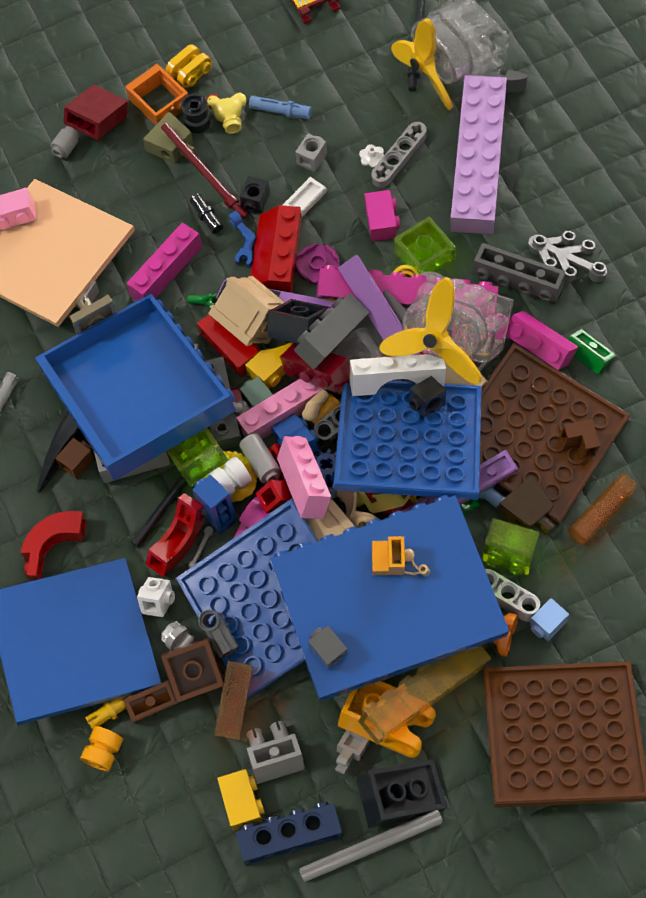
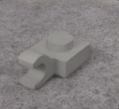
[335,730,370,774]

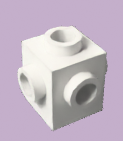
[137,577,175,617]

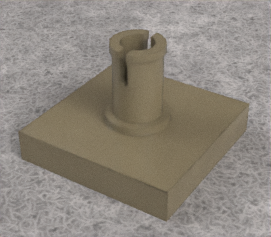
[69,295,116,334]

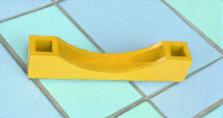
[245,299,336,389]

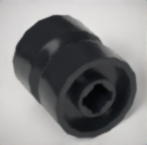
[181,94,211,133]

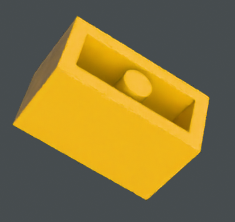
[217,769,265,831]

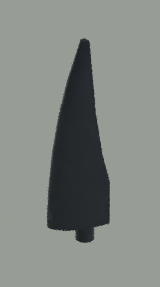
[37,410,85,493]

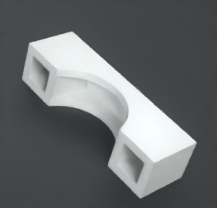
[349,354,446,396]

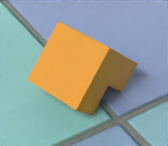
[372,537,405,575]

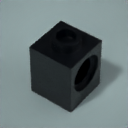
[240,176,270,213]
[409,376,447,418]

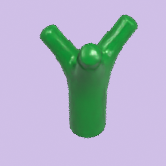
[187,293,218,307]

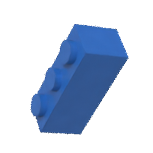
[193,474,237,535]

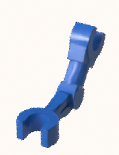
[229,211,255,268]

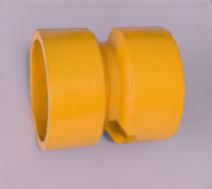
[80,726,124,772]

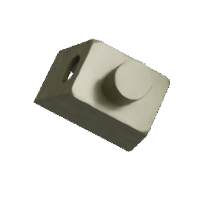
[143,112,197,163]

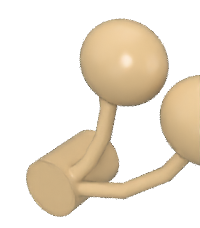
[392,549,430,577]

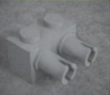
[246,721,304,784]

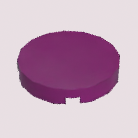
[296,244,339,284]

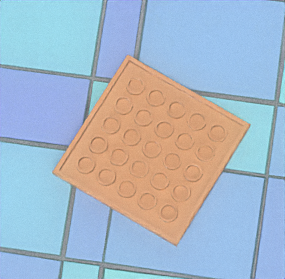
[0,179,135,327]

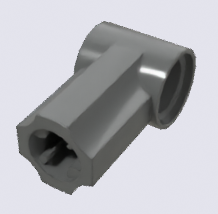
[198,610,240,658]

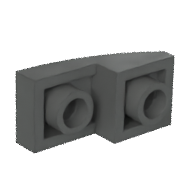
[483,69,528,93]

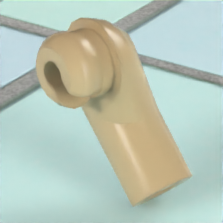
[302,389,329,421]

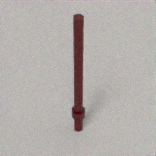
[161,123,249,220]

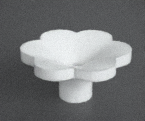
[359,145,384,168]

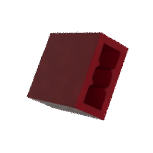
[64,85,128,140]

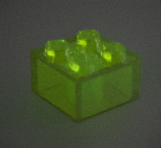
[394,216,455,274]
[167,427,229,486]
[483,518,540,575]

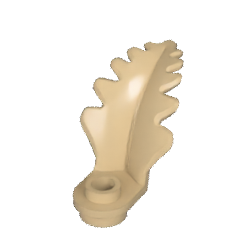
[330,486,377,529]

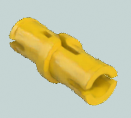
[85,696,131,730]

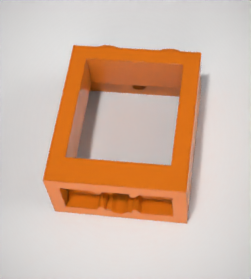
[125,64,188,126]

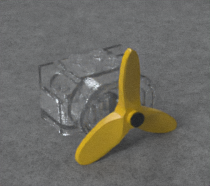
[391,0,510,110]
[379,272,514,384]

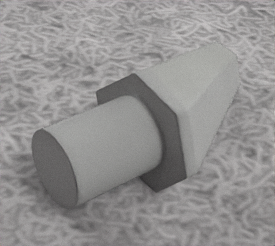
[233,401,250,416]

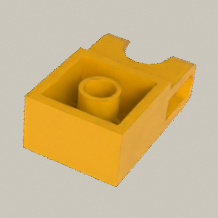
[338,681,436,758]

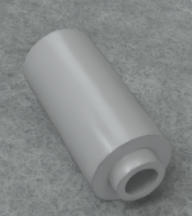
[239,434,282,483]

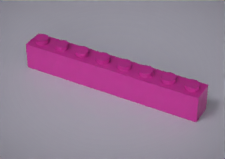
[316,265,498,316]

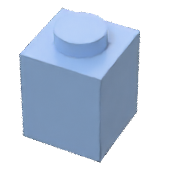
[530,598,569,641]

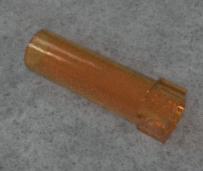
[568,472,639,545]

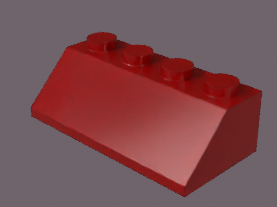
[250,205,302,293]

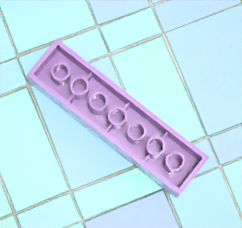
[450,75,507,234]

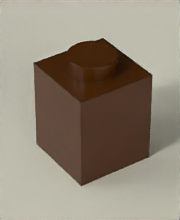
[56,438,95,479]

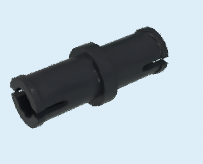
[190,193,224,234]

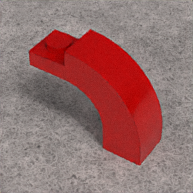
[256,444,293,513]
[145,493,205,578]
[21,511,87,581]

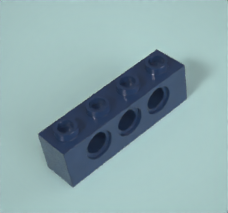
[236,802,343,866]

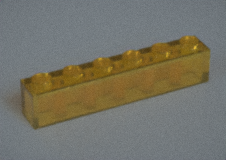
[358,646,491,745]

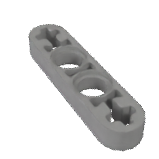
[372,122,426,188]

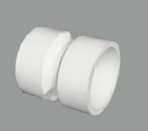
[208,456,252,496]

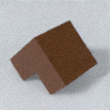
[559,419,600,459]

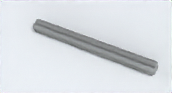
[299,810,442,882]

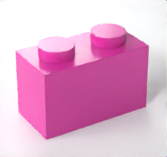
[365,190,400,241]

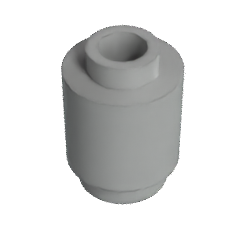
[50,126,80,158]

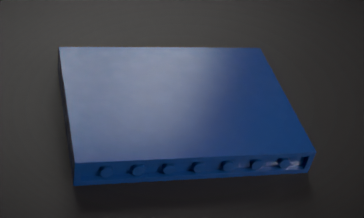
[35,293,236,481]
[270,495,509,702]

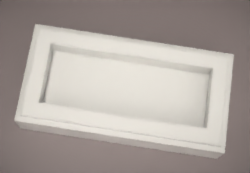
[283,177,327,217]

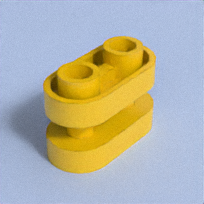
[166,44,212,88]

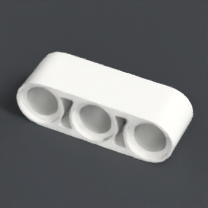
[485,569,540,622]

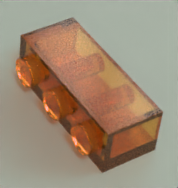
[215,661,253,740]

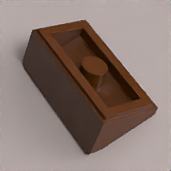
[123,680,179,723]

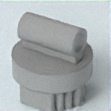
[161,621,196,650]

